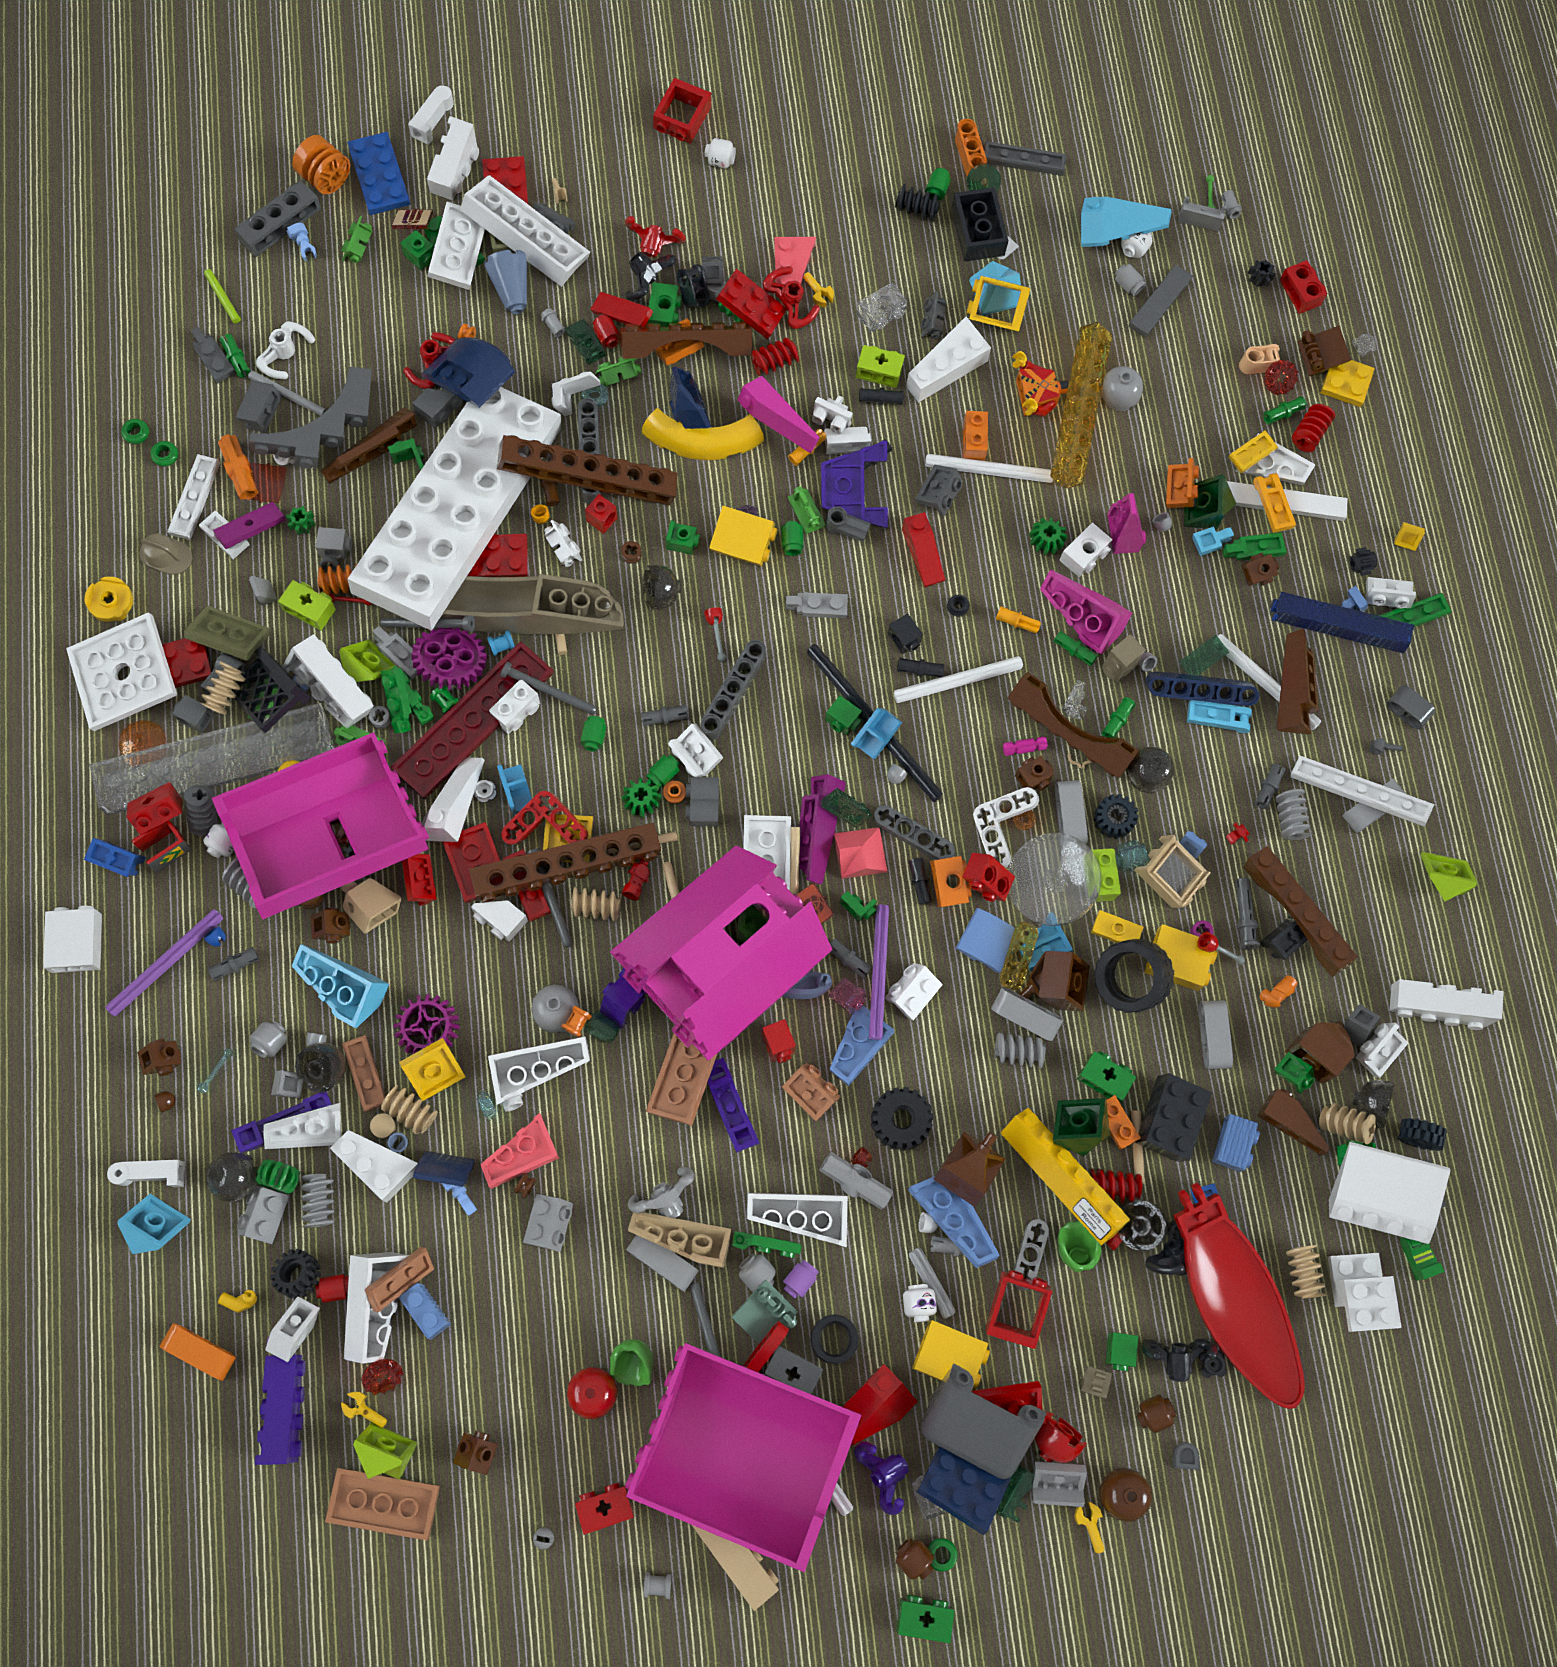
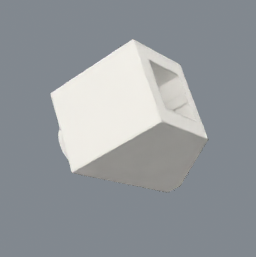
[471,901,528,942]

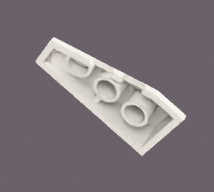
[422,758,485,842]

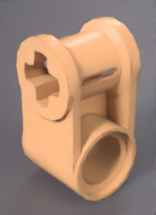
[1239,344,1284,375]

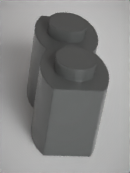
[685,777,719,827]

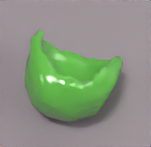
[1058,1220,1102,1272]
[610,1339,654,1386]

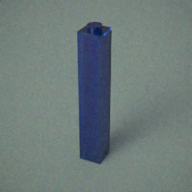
[1270,592,1414,654]

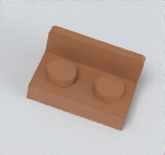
[782,1063,841,1121]

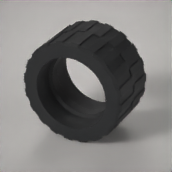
[1094,939,1174,1013]

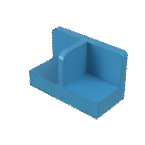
[851,708,903,759]
[497,764,532,816]

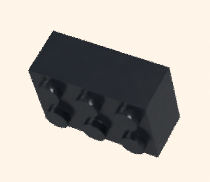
[951,187,1009,262]
[1135,1073,1212,1162]

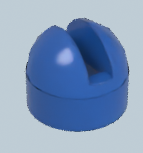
[204,926,226,947]

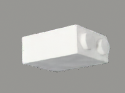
[43,906,102,973]

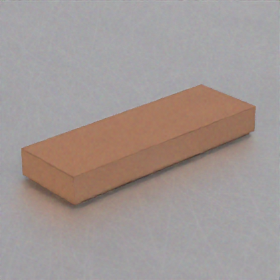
[342,1035,386,1112]
[364,1247,434,1312]

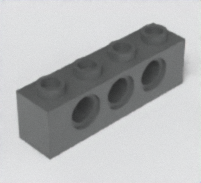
[234,180,321,258]

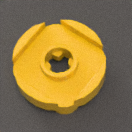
[84,577,133,622]

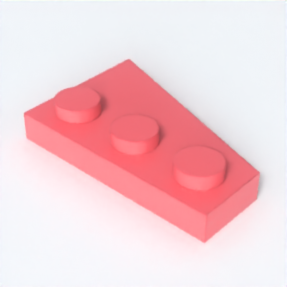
[774,237,816,297]
[480,1113,559,1189]

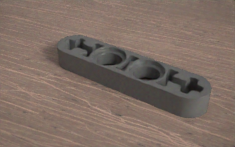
[873,805,955,860]

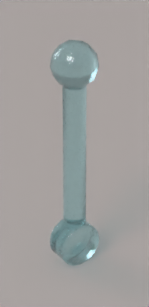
[197,1048,233,1093]

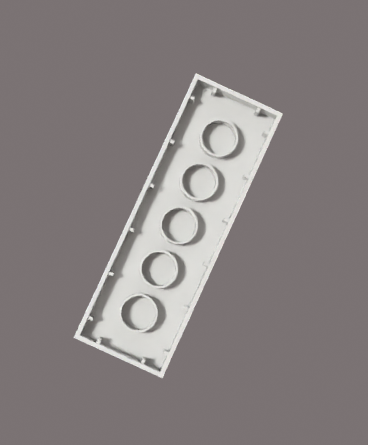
[348,387,561,631]

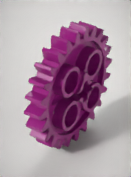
[412,628,487,690]

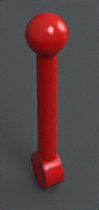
[329,593,372,606]

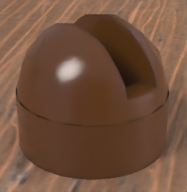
[155,1091,176,1113]

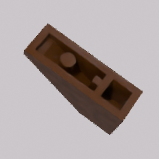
[1257,1088,1330,1155]

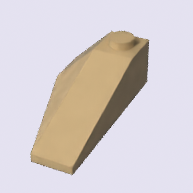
[628,1212,731,1268]

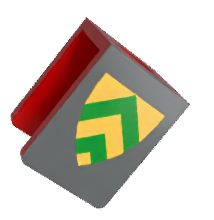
[132,820,192,873]

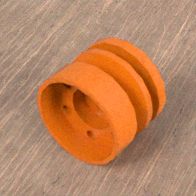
[292,135,351,194]

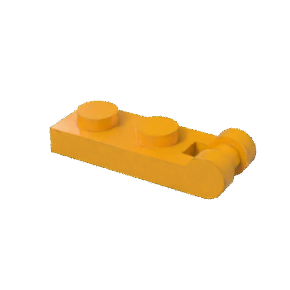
[1253,473,1296,533]

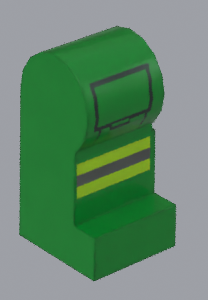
[1400,1237,1445,1281]

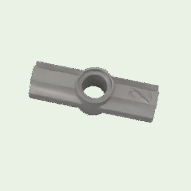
[819,1152,893,1210]

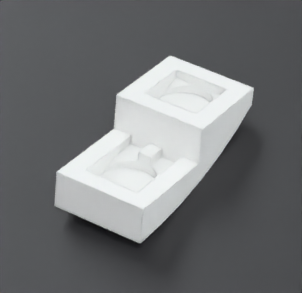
[199,511,250,559]

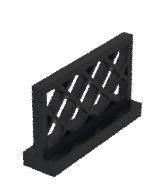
[232,646,311,733]

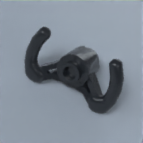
[625,252,677,301]
[1145,1220,1187,1276]
[1141,1338,1218,1382]

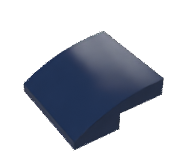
[413,1151,475,1187]

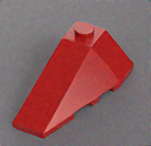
[841,1364,918,1446]

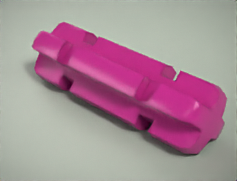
[1003,736,1048,756]

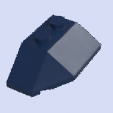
[669,366,711,429]

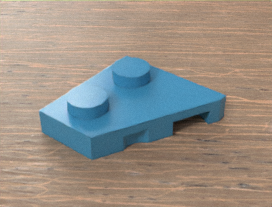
[1020,913,1073,972]

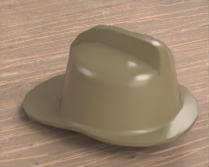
[139,533,193,575]

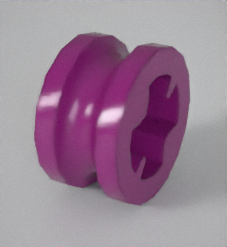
[1190,920,1214,937]

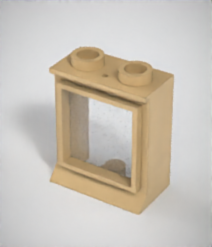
[1135,835,1210,908]

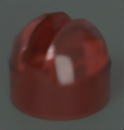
[851,1146,872,1168]

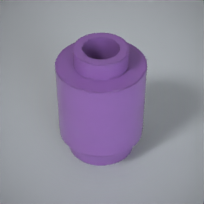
[783,1260,819,1298]

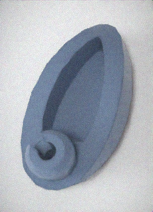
[782,972,832,999]

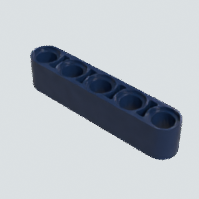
[1145,671,1259,706]

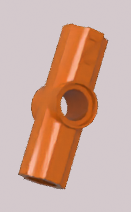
[218,434,259,500]

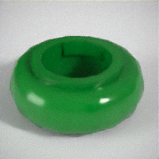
[121,418,149,445]
[150,441,178,467]
[927,1538,958,1572]

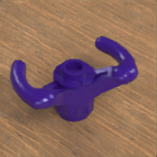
[854,1442,909,1515]

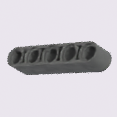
[578,398,602,504]
[701,640,766,741]

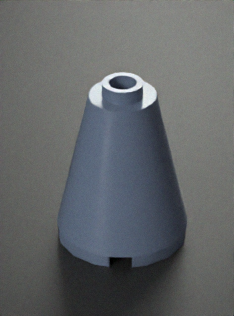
[484,250,527,314]

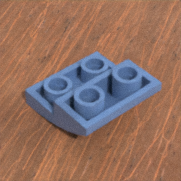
[956,908,1021,973]

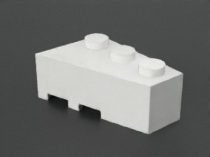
[427,116,479,200]
[330,1130,418,1203]

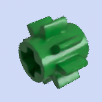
[286,506,316,535]

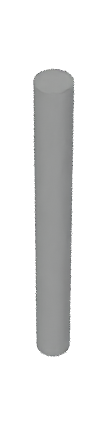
[248,371,327,416]

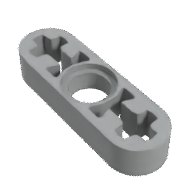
[1013,1219,1049,1291]

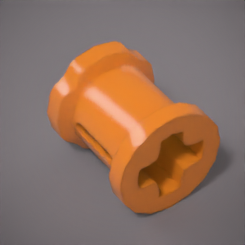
[561,1006,592,1038]

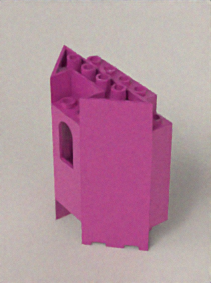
[610,845,832,1061]

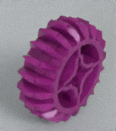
[393,994,460,1054]

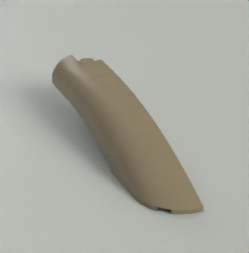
[396,574,624,634]

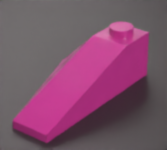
[737,376,820,453]
[1107,493,1146,554]
[1040,570,1132,654]

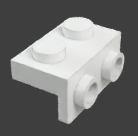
[490,680,540,735]
[668,723,723,777]
[885,963,943,1020]
[1356,1023,1408,1078]

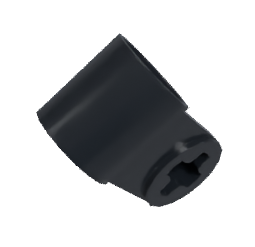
[677,264,710,308]

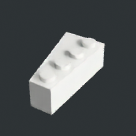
[906,317,991,403]
[1389,979,1504,1030]
[747,1193,848,1247]
[344,1252,409,1363]

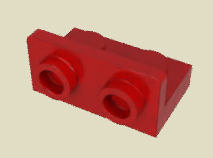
[402,854,436,906]

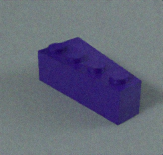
[600,968,649,1030]
[254,1355,306,1465]

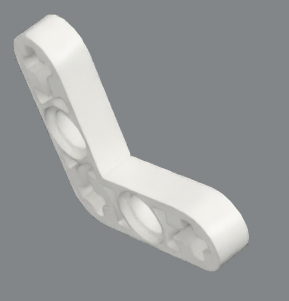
[973,787,1039,868]

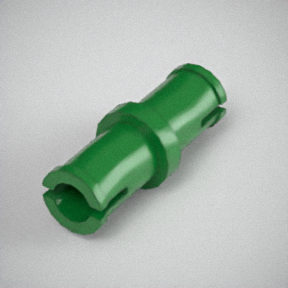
[219,334,251,378]
[1263,396,1307,425]
[1053,630,1098,667]
[1101,697,1136,738]

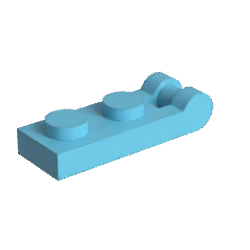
[1187,700,1252,733]

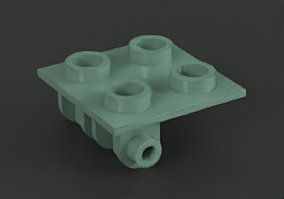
[731,1280,798,1344]

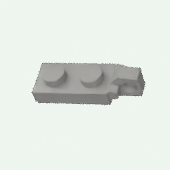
[785,592,848,618]
[372,626,417,680]

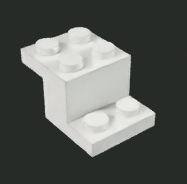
[1328,1253,1401,1332]

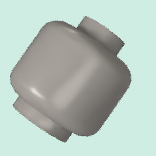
[249,1021,287,1058]
[739,1254,776,1292]

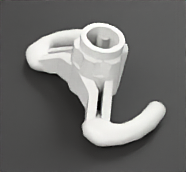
[256,321,315,380]

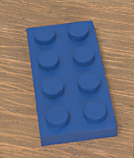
[347,132,411,215]

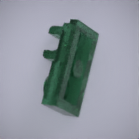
[565,319,606,365]
[1178,635,1229,676]
[821,788,872,828]
[996,1466,1035,1523]

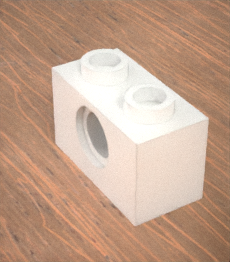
[1060,522,1112,577]
[265,1297,320,1362]

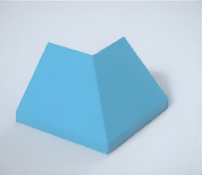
[969,261,1021,316]
[117,1194,191,1254]

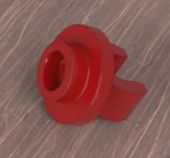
[1226,822,1250,845]

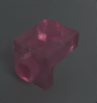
[829,977,866,1014]

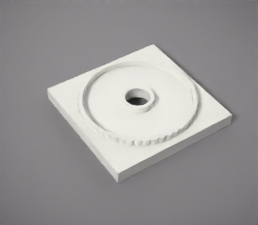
[66,612,177,731]

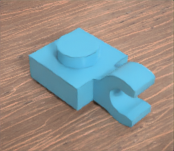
[1192,527,1234,556]

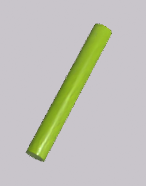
[204,269,241,324]

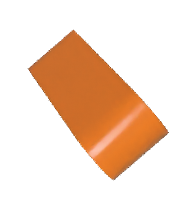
[955,119,987,182]
[159,1323,237,1381]

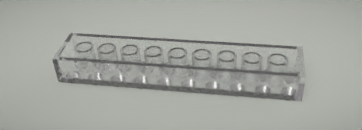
[89,703,336,816]

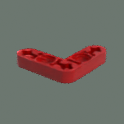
[501,791,589,845]

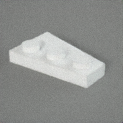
[1235,433,1315,485]
[264,1103,341,1149]

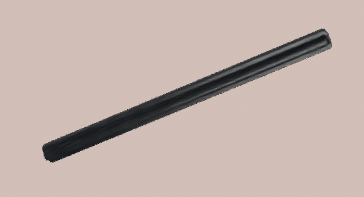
[807,644,943,802]

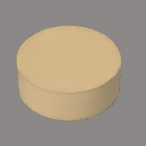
[370,1113,396,1139]

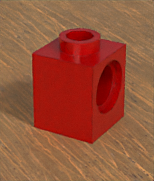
[585,494,618,534]

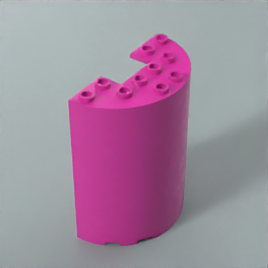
[625,1343,861,1573]

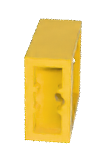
[967,275,1031,331]

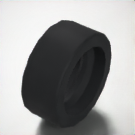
[810,1314,859,1364]

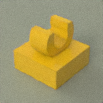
[1394,522,1425,551]

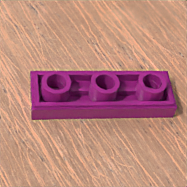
[213,502,285,549]

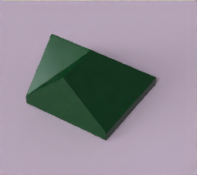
[1184,474,1236,529]
[1053,1098,1110,1156]

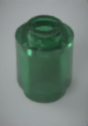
[584,1011,620,1044]

